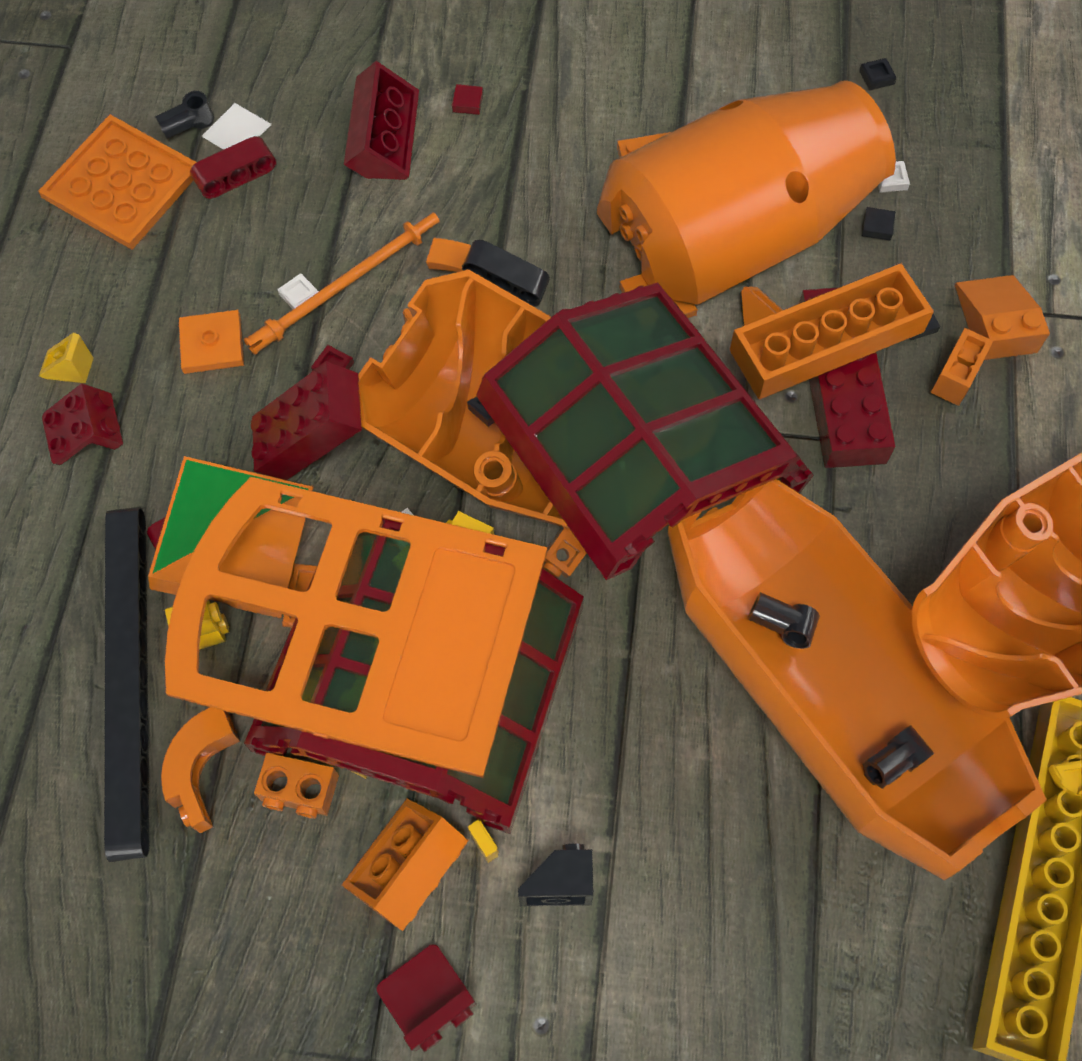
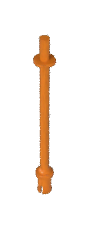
[243,212,440,355]

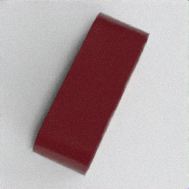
[190,136,276,199]

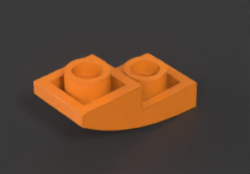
[426,238,471,272]

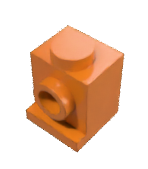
[543,527,586,579]

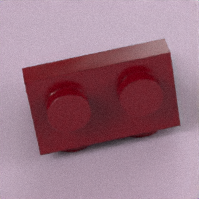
[42,383,123,465]
[377,944,477,1053]

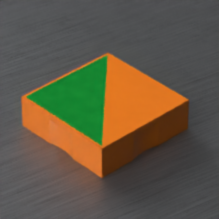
[148,456,313,618]

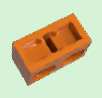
[931,328,993,406]
[254,753,339,819]

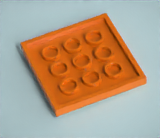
[38,114,196,250]

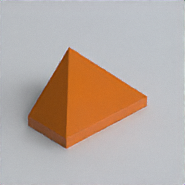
[741,287,783,326]

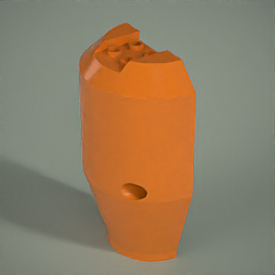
[597,81,896,305]
[358,270,686,542]
[912,453,1082,719]

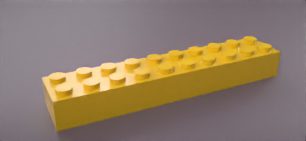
[972,697,1082,1061]

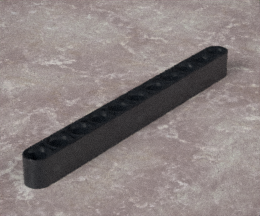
[104,507,150,862]

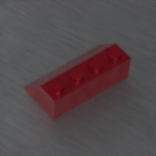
[344,61,419,180]

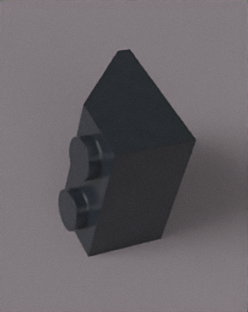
[518,843,593,907]

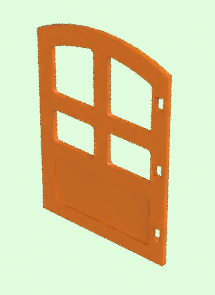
[165,477,547,778]

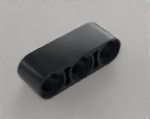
[462,240,550,307]

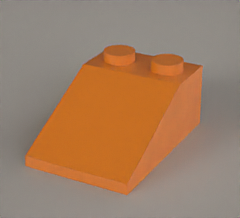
[955,275,1050,360]

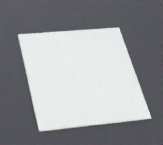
[201,103,271,150]

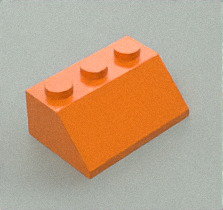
[342,798,469,931]

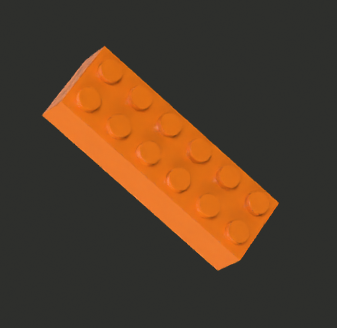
[729,263,934,400]

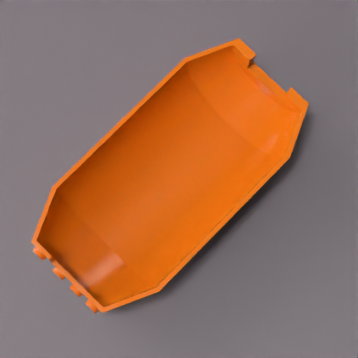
[668,479,1047,880]

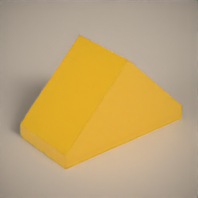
[39,332,94,384]

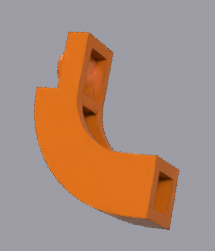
[161,707,240,833]

